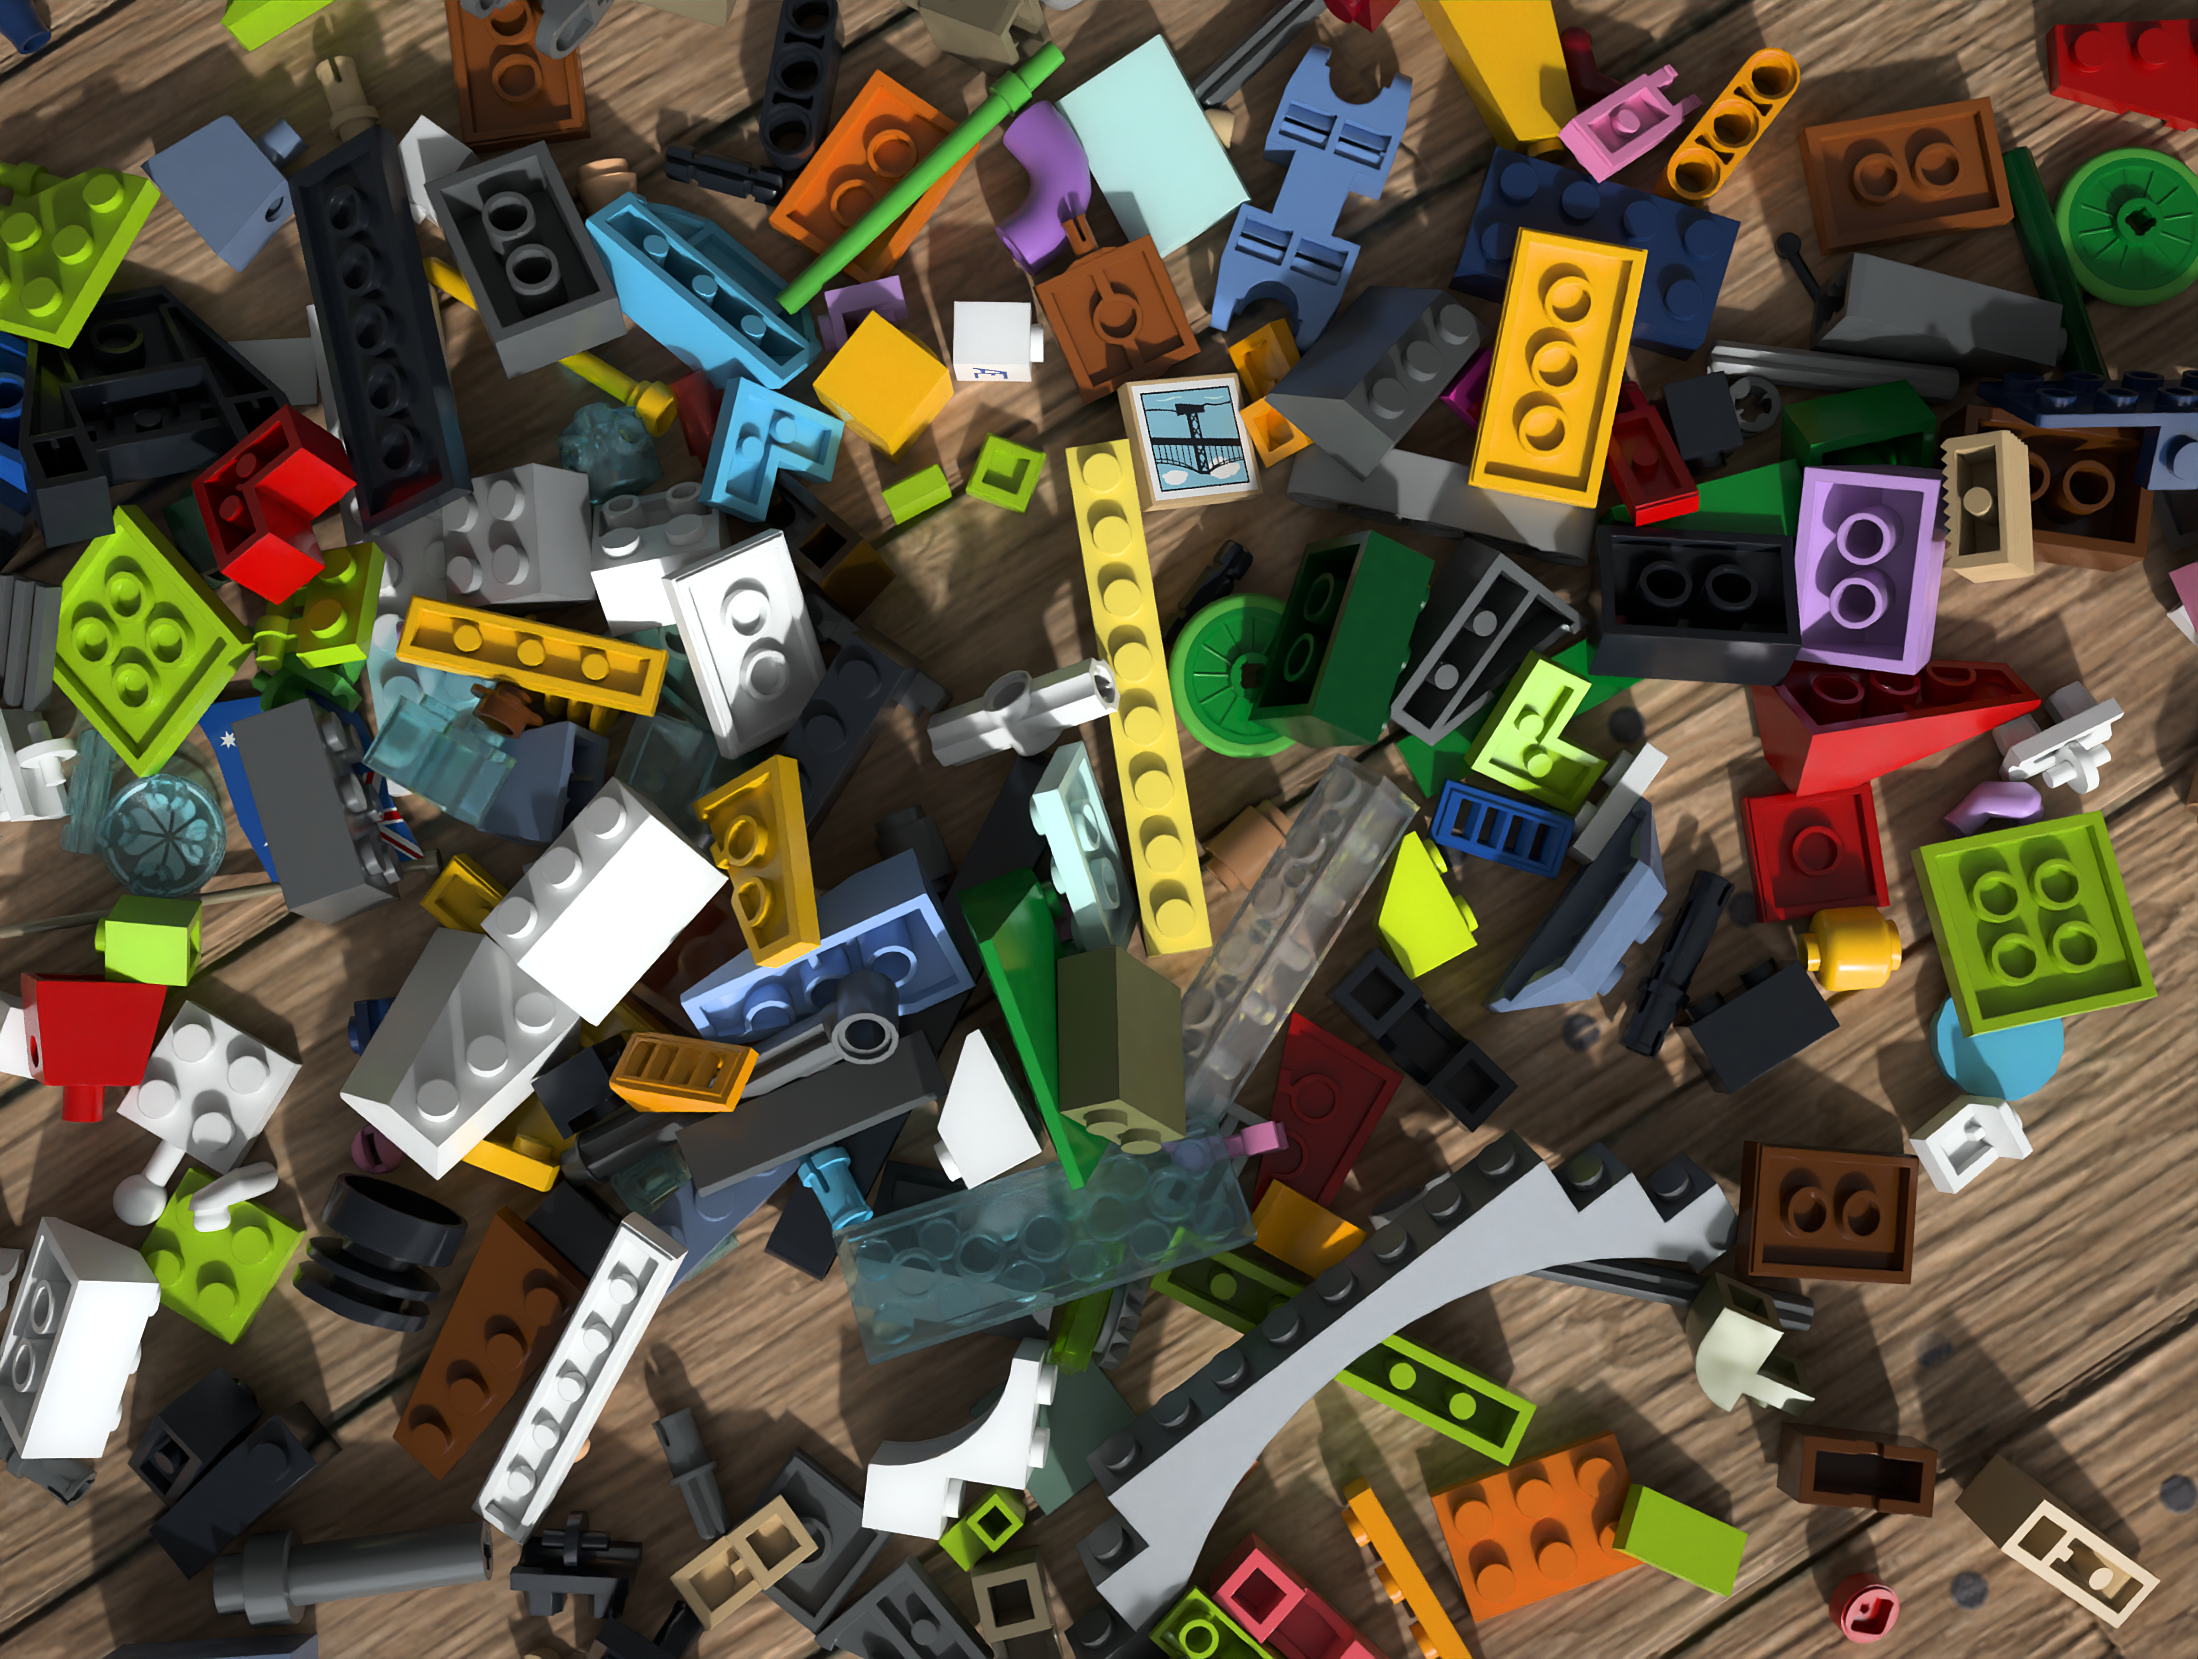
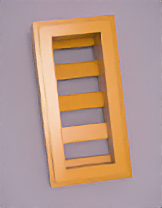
[609,1032,759,1112]

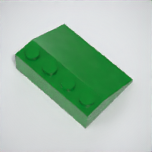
[956,865,1111,1191]

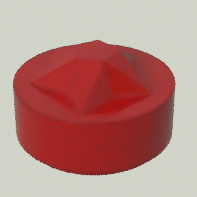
[1829,1572,1899,1643]

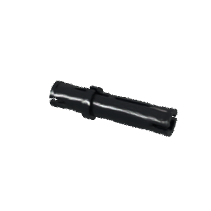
[1618,869,1735,1060]

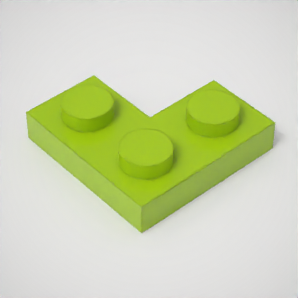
[1463,649,1608,816]

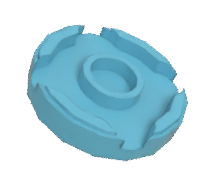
[1929,990,2064,1101]

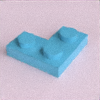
[698,377,845,523]

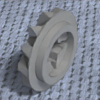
[1090,1264,1147,1371]

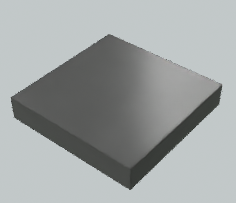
[740,1446,895,1636]

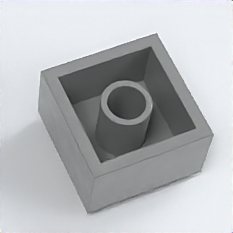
[441,463,597,617]

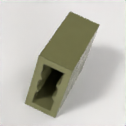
[1057,945,1186,1154]

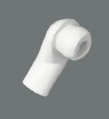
[188,1161,278,1232]

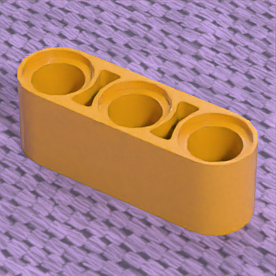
[1653,47,1800,210]

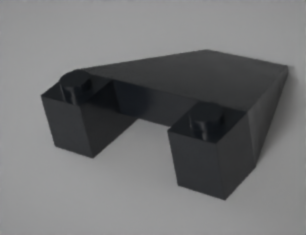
[18,285,293,548]

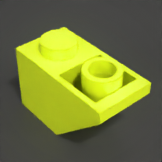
[1371,831,1478,980]

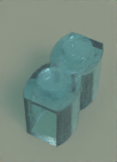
[362,693,518,828]

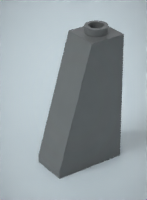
[1809,252,2067,379]

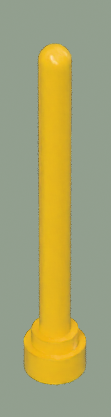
[422,256,683,437]

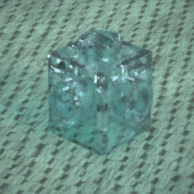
[554,402,664,506]

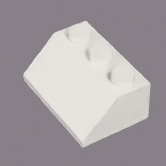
[480,776,729,1026]
[934,1027,1048,1190]
[0,1217,161,1458]

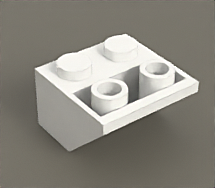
[590,482,732,637]

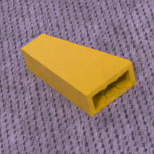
[1416,0,1577,162]

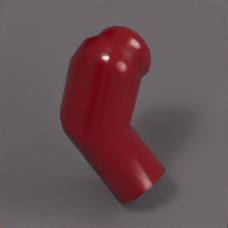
[1559,26,1627,105]

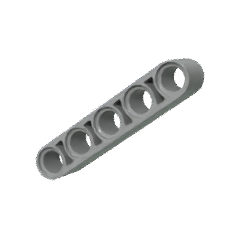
[1285,443,1601,567]

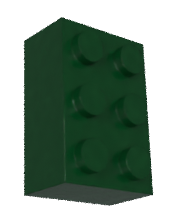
[1248,530,1435,748]

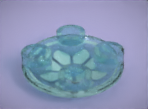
[93,774,227,899]

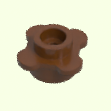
[470,682,544,739]

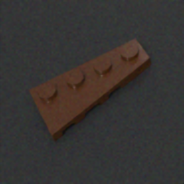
[393,1205,589,1481]

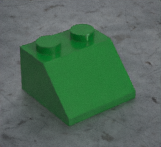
[1780,379,1937,479]

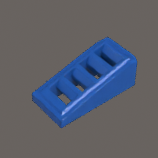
[1426,777,1575,880]

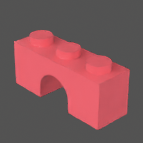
[1208,1530,1390,1659]

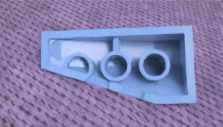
[680,848,976,1045]

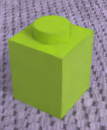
[95,895,202,986]

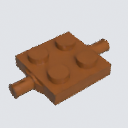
[1033,213,1201,404]

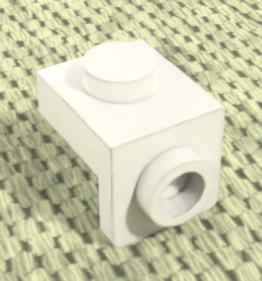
[1908,1095,2033,1194]

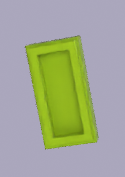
[1611,1484,1748,1597]

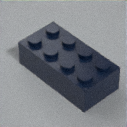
[1448,146,1741,362]

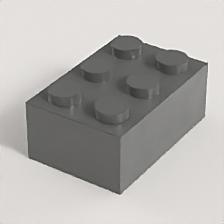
[423,140,627,380]
[230,698,403,925]

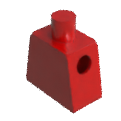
[20,972,167,1122]

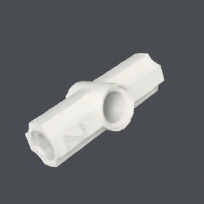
[927,657,1121,767]

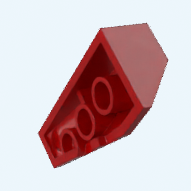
[1750,659,2042,797]

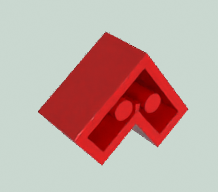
[191,404,358,605]

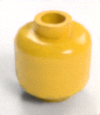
[1798,906,1902,991]

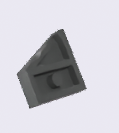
[814,1553,994,1659]

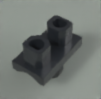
[510,1510,642,1619]

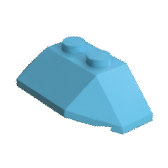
[585,191,822,389]

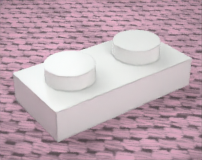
[1565,742,1669,865]

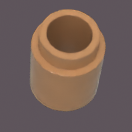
[1205,799,1300,893]

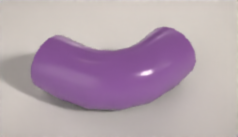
[995,100,1092,277]

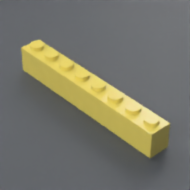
[1065,438,1213,958]

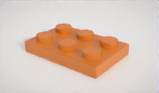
[768,69,980,285]
[1428,1429,1645,1623]

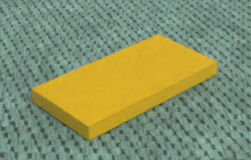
[1466,227,1648,509]

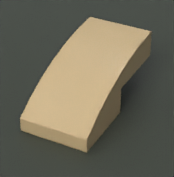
[668,1494,819,1632]

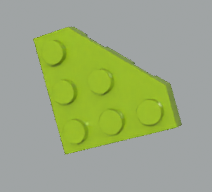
[0,166,161,349]

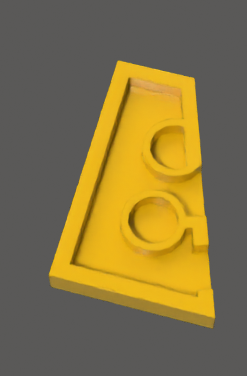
[692,754,821,968]

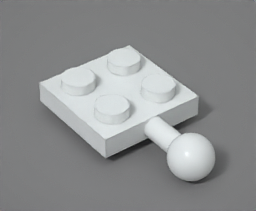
[113,1000,302,1226]

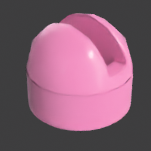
[351,1124,407,1174]

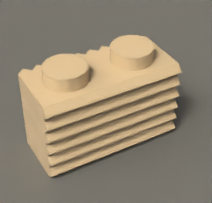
[1940,430,2034,583]

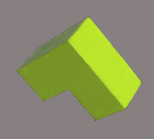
[938,1485,1027,1572]

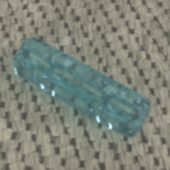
[60,730,117,855]

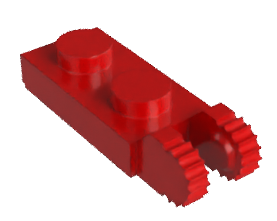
[1605,380,1700,527]

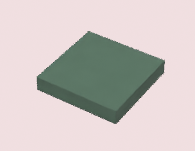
[969,1329,1138,1515]

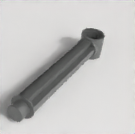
[560,971,899,1186]

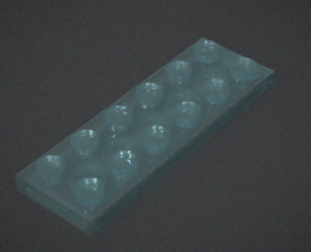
[831,1112,1257,1365]

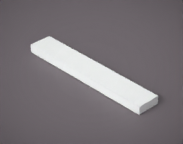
[471,1211,689,1546]

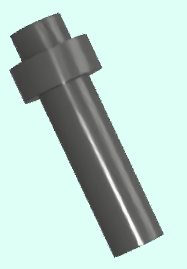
[213,1520,493,1629]

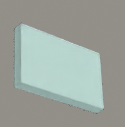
[1055,34,1253,259]

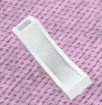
[862,1337,1058,1540]

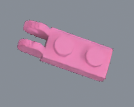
[1558,64,1704,183]

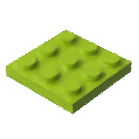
[30,505,258,778]
[1910,810,2158,1038]

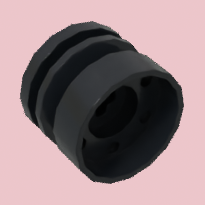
[292,1173,469,1332]

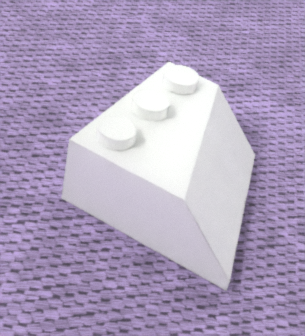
[340,927,582,1181]

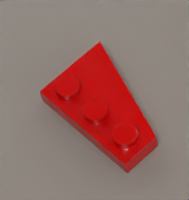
[2046,19,2198,132]
[1250,1011,1404,1213]

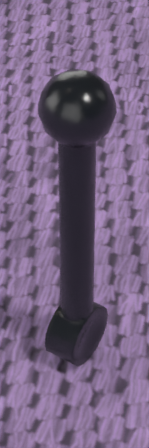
[1774,232,1820,304]

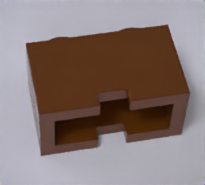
[1777,1422,1938,1518]

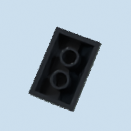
[1586,524,1802,686]

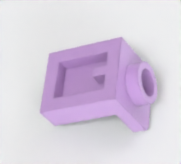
[818,275,909,353]

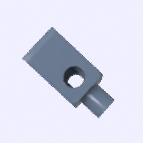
[140,115,309,273]
[458,721,610,850]

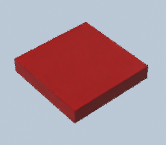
[1739,781,1890,924]

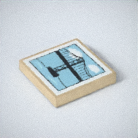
[1117,373,1263,512]

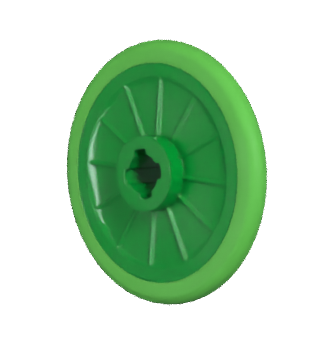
[2052,146,2198,307]
[1168,593,1296,759]

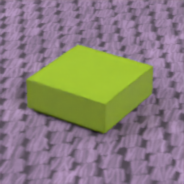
[965,432,1047,516]
[881,463,952,525]

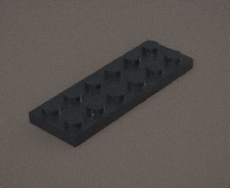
[287,125,474,537]

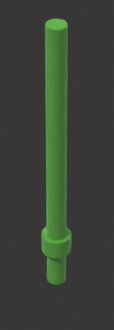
[774,41,1065,317]

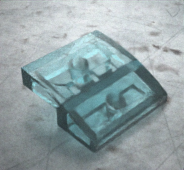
[614,711,770,871]

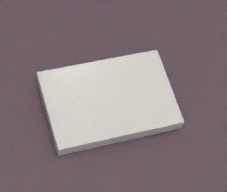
[661,529,827,760]

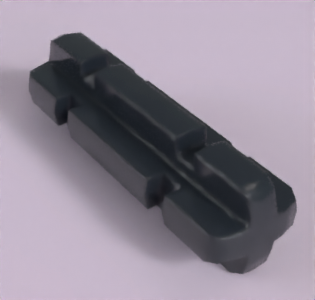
[663,142,786,207]
[1160,539,1253,649]

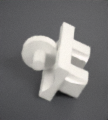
[1992,681,2124,794]
[0,707,78,822]

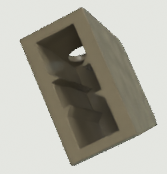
[900,0,1052,79]

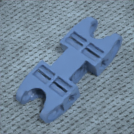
[1210,43,1413,358]

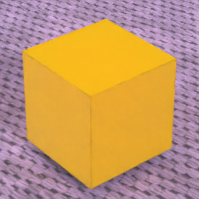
[812,310,954,465]

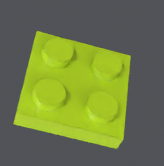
[139,1166,307,1345]

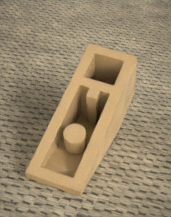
[1955,1453,2161,1629]

